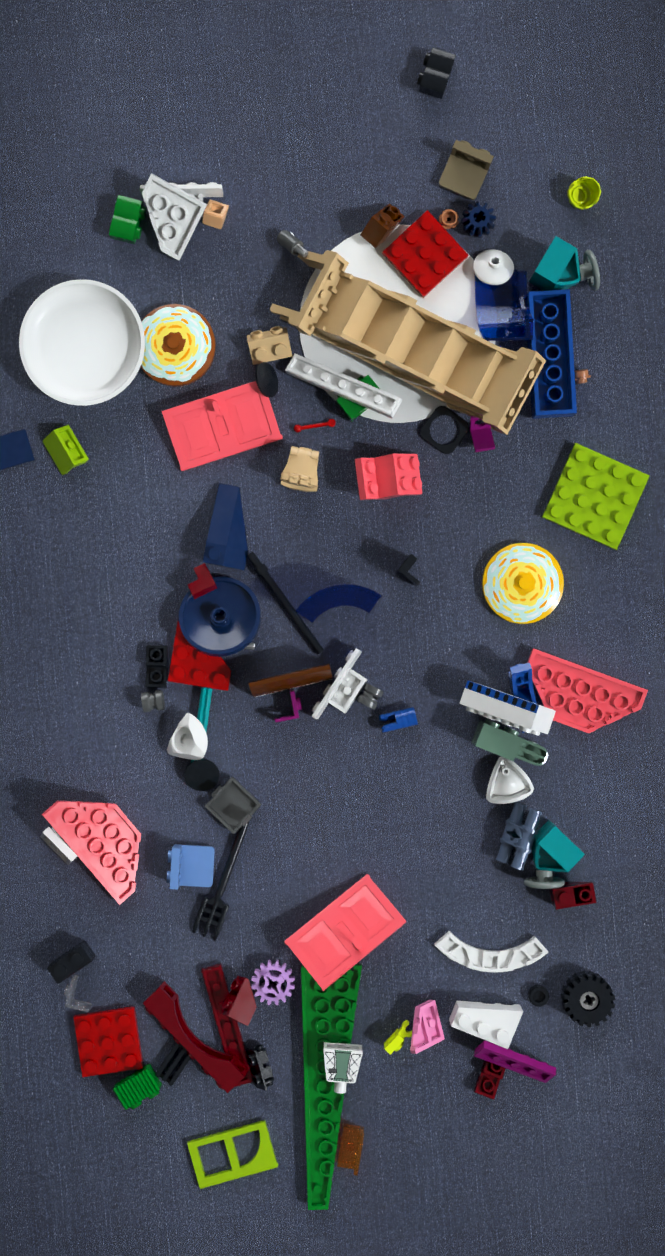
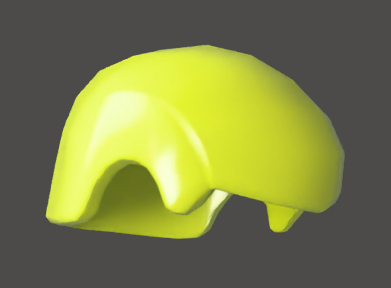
[567,176,601,210]

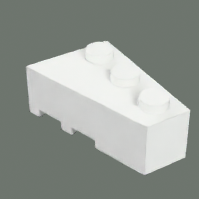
[449,1001,523,1049]

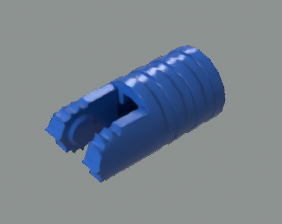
[379,707,418,733]

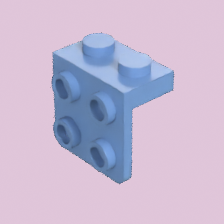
[166,844,215,890]

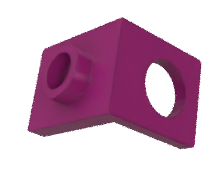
[470,416,495,452]
[274,690,302,722]

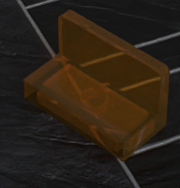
[337,1124,364,1176]

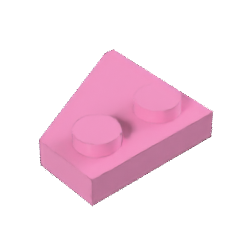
[410,1000,445,1054]

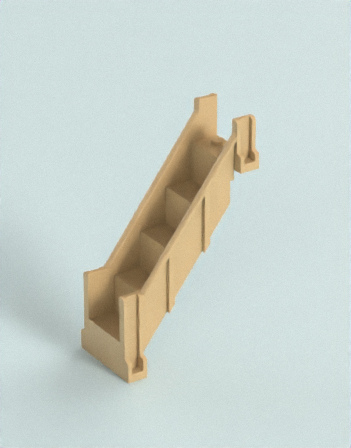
[270,250,546,435]

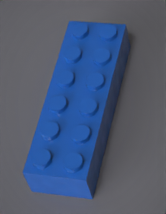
[525,289,577,419]

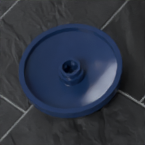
[179,577,261,657]

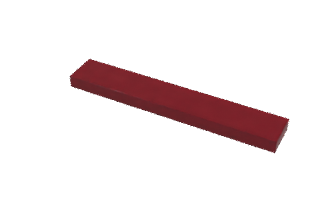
[201,963,253,1087]

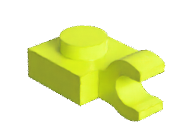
[384,1020,412,1055]

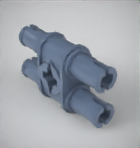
[496,802,542,871]

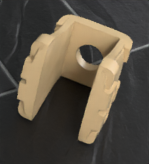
[280,446,319,492]

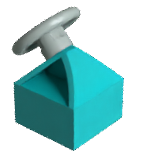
[529,236,600,291]
[524,820,585,889]

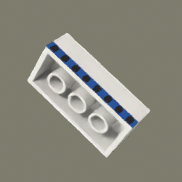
[459,680,556,736]

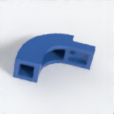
[508,662,537,733]

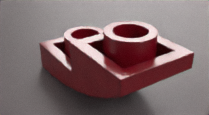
[474,1061,506,1100]

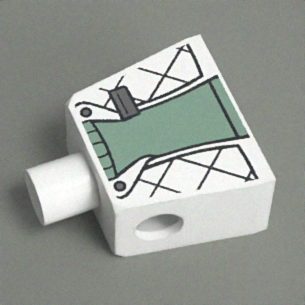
[323,1042,363,1094]

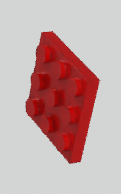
[382,210,469,298]
[73,1006,144,1077]

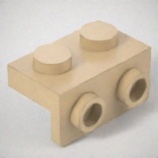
[247,326,292,365]

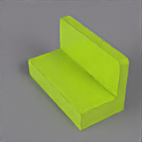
[43,425,89,475]

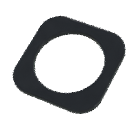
[421,406,469,454]

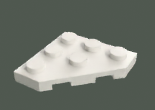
[142,173,207,261]

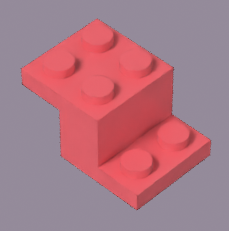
[355,453,422,500]

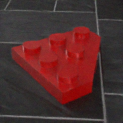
[168,621,232,691]

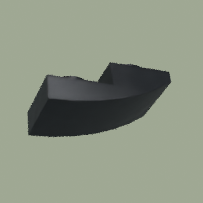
[146,645,168,689]

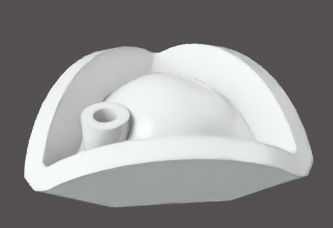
[167,713,208,760]
[486,757,534,804]

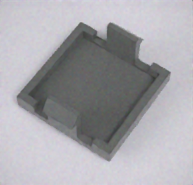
[205,777,262,834]

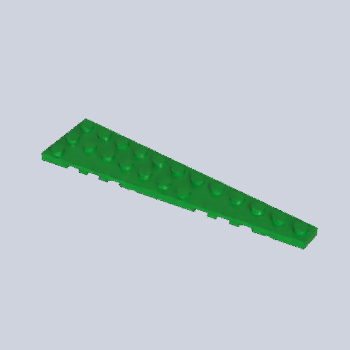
[301,963,362,1210]

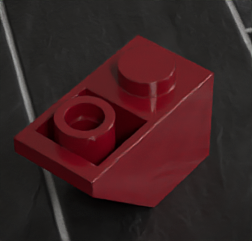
[550,881,596,910]
[220,976,257,1026]

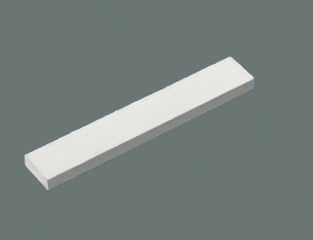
[285,353,402,419]

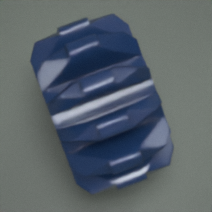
[461,201,496,238]

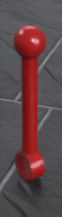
[294,419,336,432]

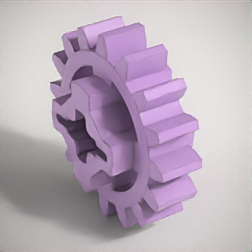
[251,960,295,1005]

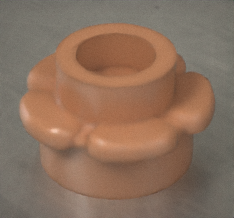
[439,209,459,230]
[575,369,591,384]

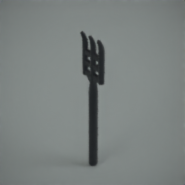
[192,822,249,941]

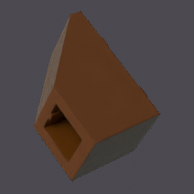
[360,203,405,248]

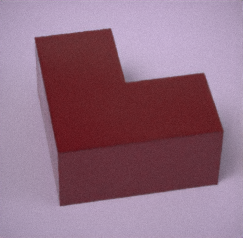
[187,563,217,600]

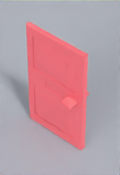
[162,381,283,471]
[284,874,407,991]

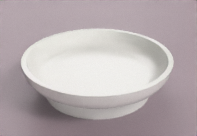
[19,280,145,406]

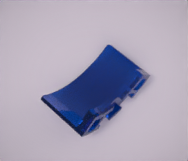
[475,269,534,341]
[296,584,382,623]

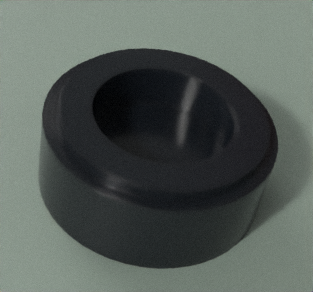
[528,985,549,1007]

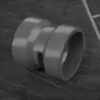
[357,683,384,710]
[141,690,165,713]

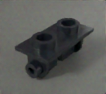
[245,1044,274,1090]

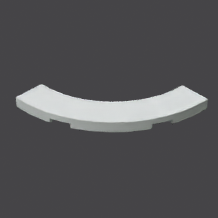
[434,931,549,972]

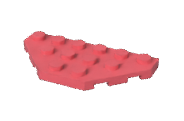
[527,648,648,733]
[41,800,141,905]

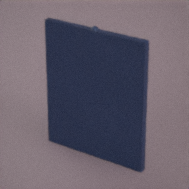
[0,429,35,470]

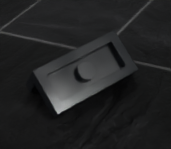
[397,554,420,586]

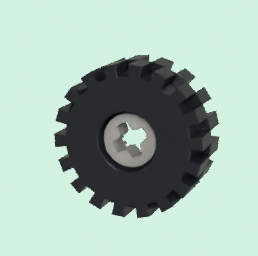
[561,971,615,1027]

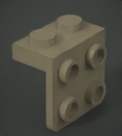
[439,140,494,200]

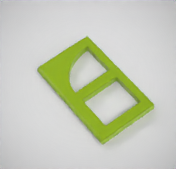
[187,1120,278,1189]

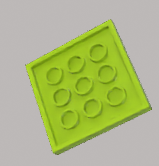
[542,443,650,550]

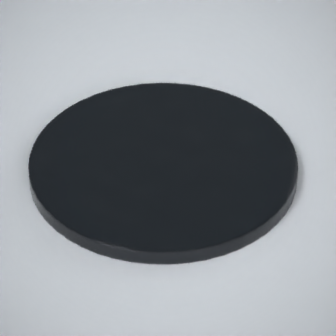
[255,362,278,398]
[185,759,220,791]

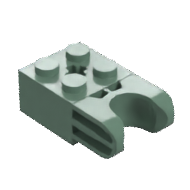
[471,718,548,766]

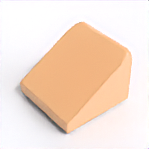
[202,199,229,229]

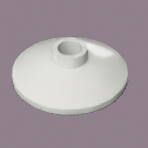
[473,249,514,285]

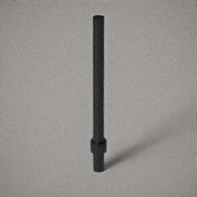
[247,552,324,654]

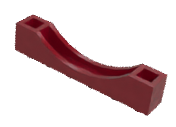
[143,981,249,1093]

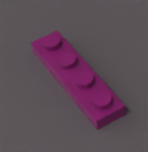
[474,1040,556,1083]

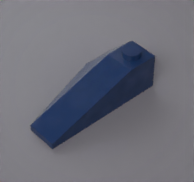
[203,483,248,570]

